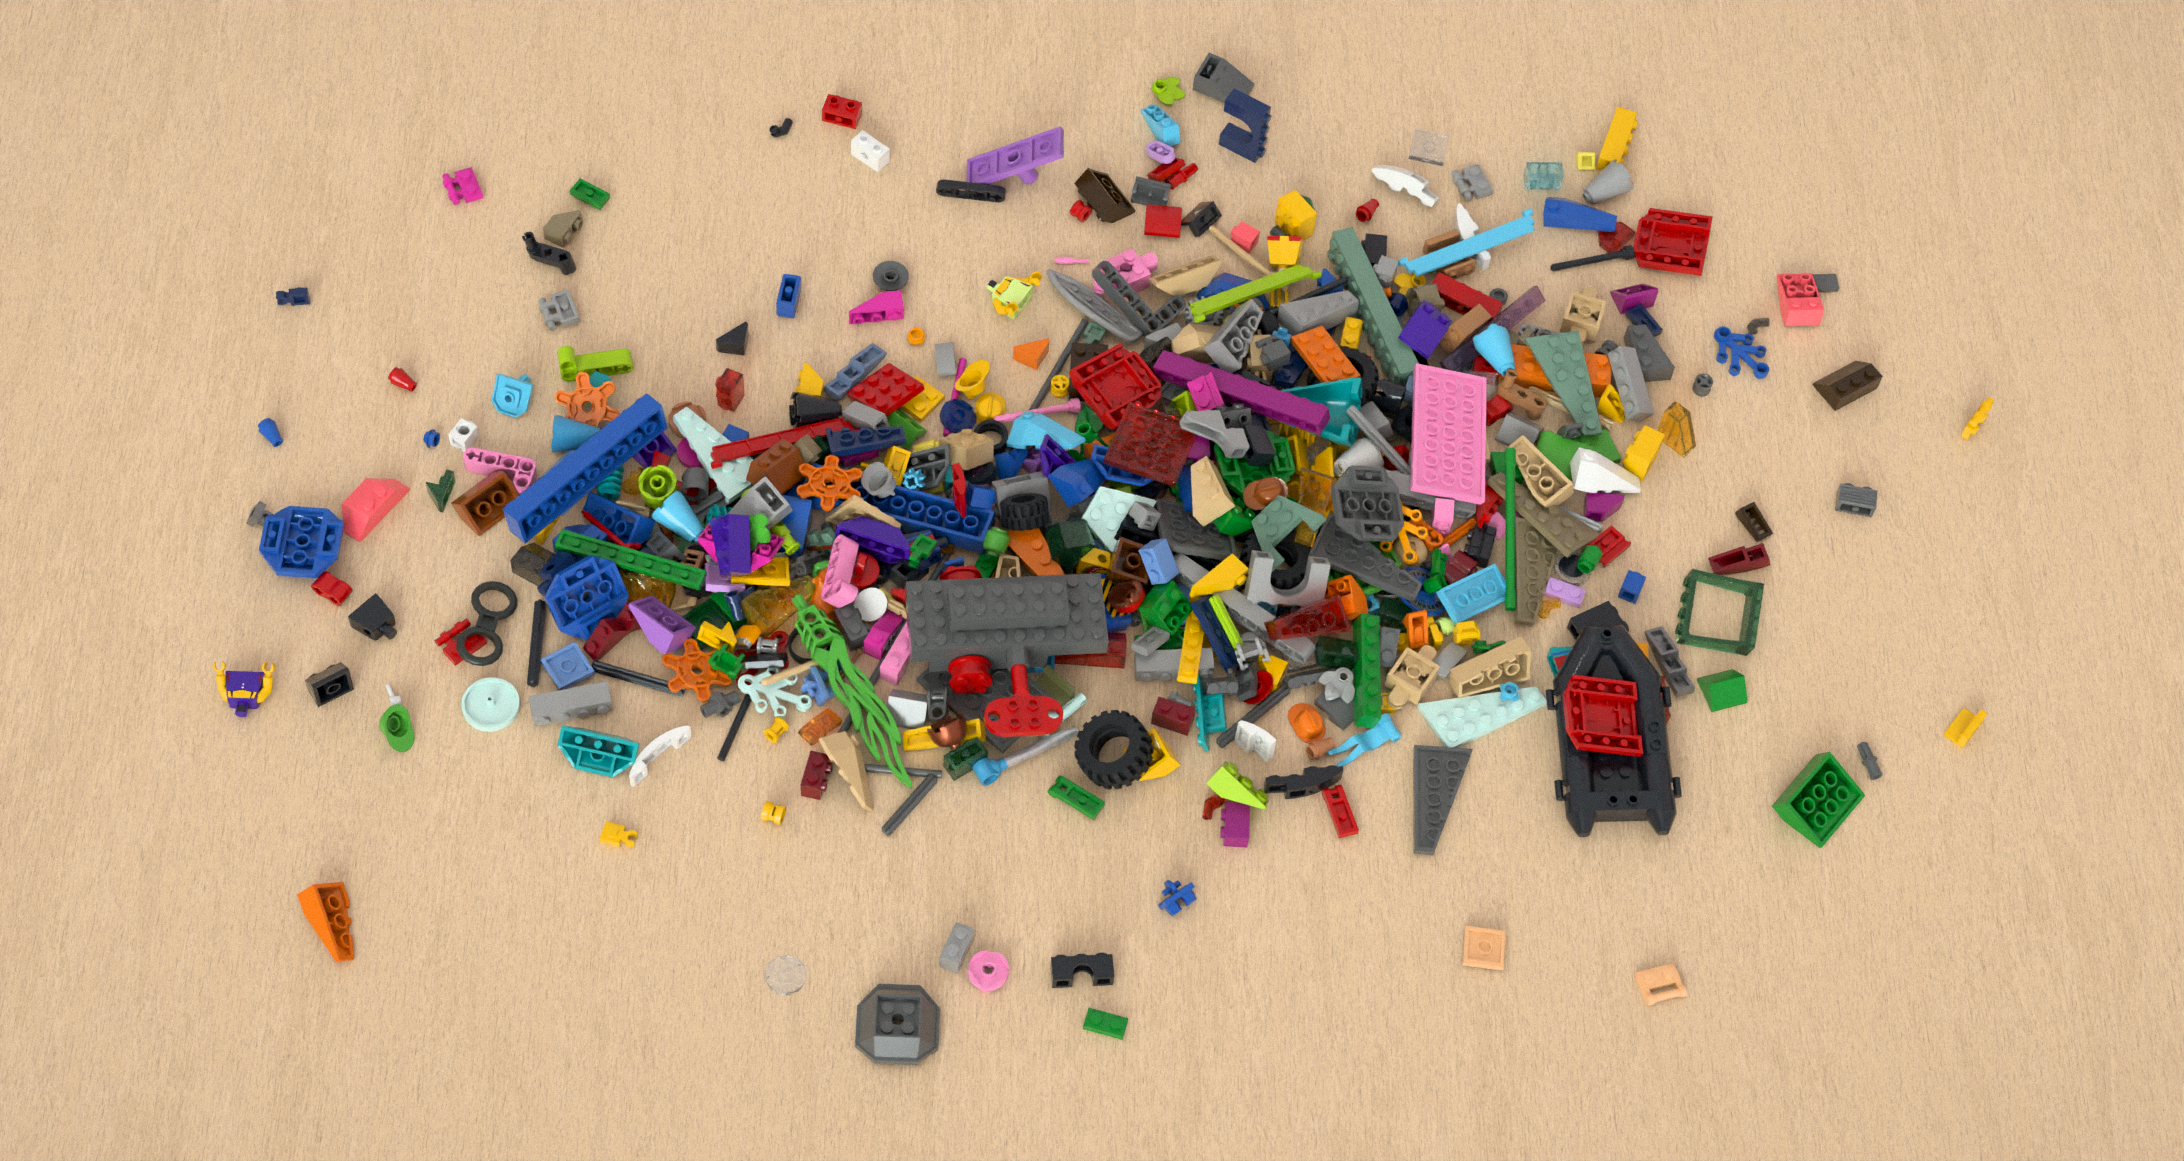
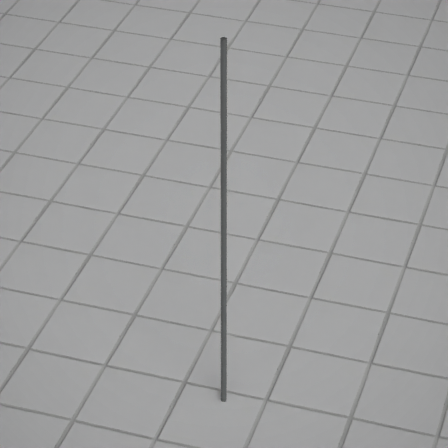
[838,319,1088,733]

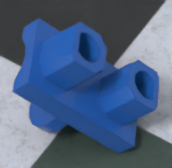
[1158,880,1197,916]

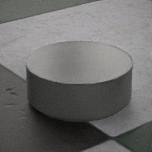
[1489,288,1508,305]

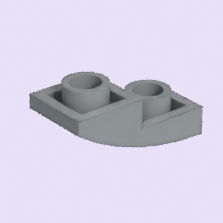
[935,342,956,377]
[1434,641,1468,679]

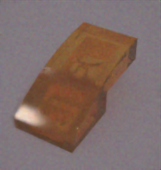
[798,708,842,746]

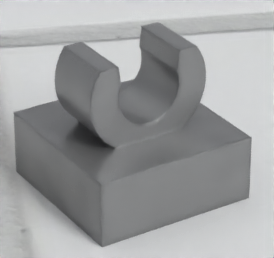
[246,501,272,527]

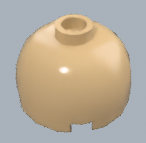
[1392,536,1428,570]

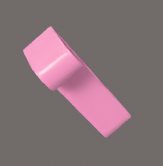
[463,448,537,495]
[821,534,859,608]

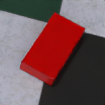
[1147,157,1185,182]

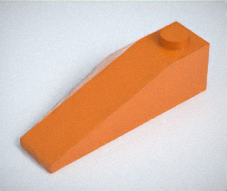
[297,882,354,962]

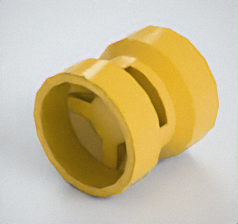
[761,801,786,825]

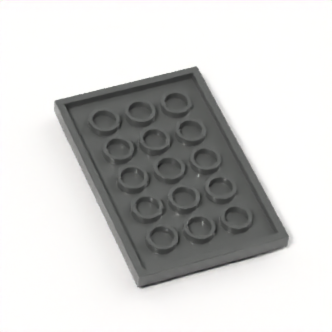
[917,667,1056,753]

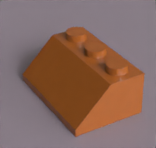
[746,439,805,495]
[451,470,519,536]

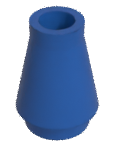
[258,418,283,447]

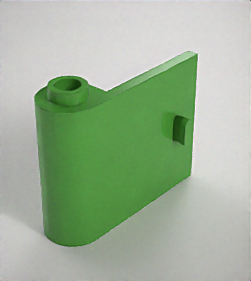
[1536,431,1595,481]

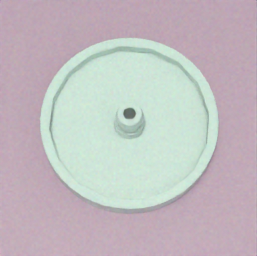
[461,677,520,732]

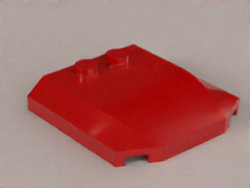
[1633,208,1713,276]
[1069,343,1164,430]
[1563,675,1643,757]

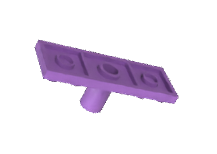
[966,126,1064,185]

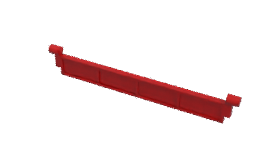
[710,417,860,469]

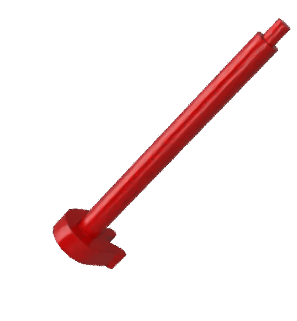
[581,510,641,550]

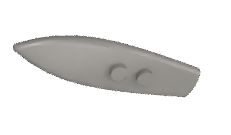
[1047,269,1143,343]

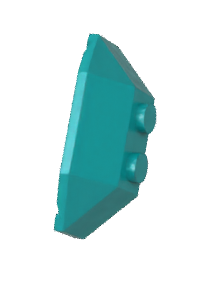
[557,726,640,777]

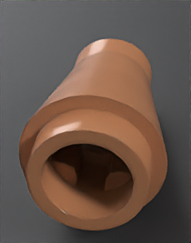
[1305,737,1335,760]

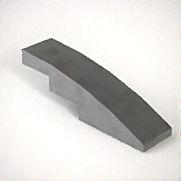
[1645,626,1695,697]

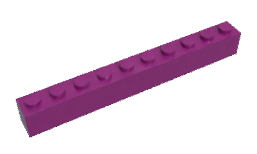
[1153,350,1330,435]

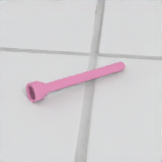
[993,398,1081,423]

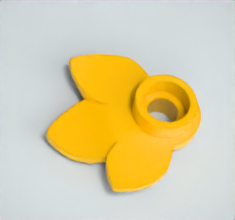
[1393,273,1426,302]

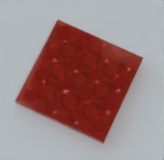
[1103,402,1197,487]

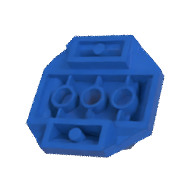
[259,506,345,578]
[544,555,629,641]

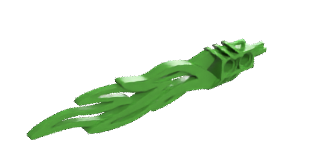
[791,594,913,789]

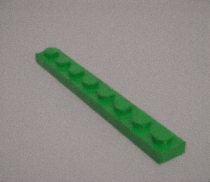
[555,529,707,591]

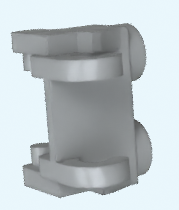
[1235,636,1271,671]

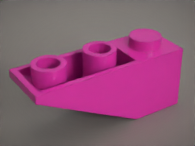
[849,290,904,324]

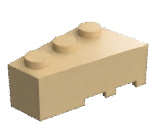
[1191,456,1235,527]

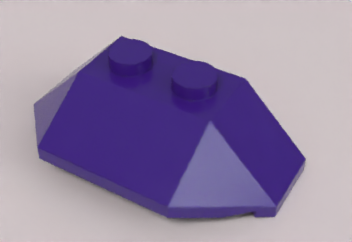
[1040,434,1098,497]
[835,516,911,564]

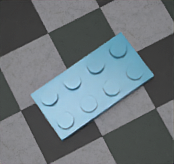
[1436,564,1506,626]

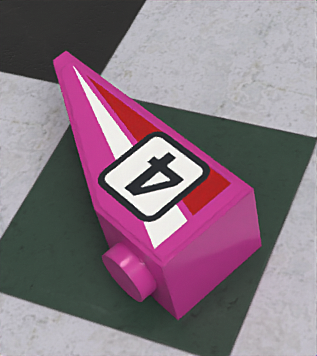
[864,609,905,660]

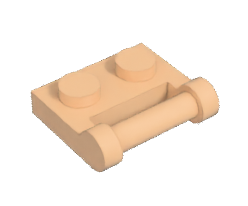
[1635,963,1687,1006]

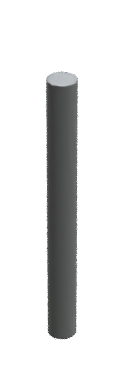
[864,764,942,778]

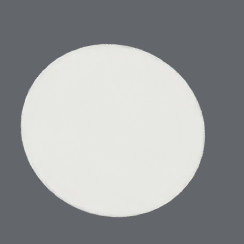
[854,588,887,621]

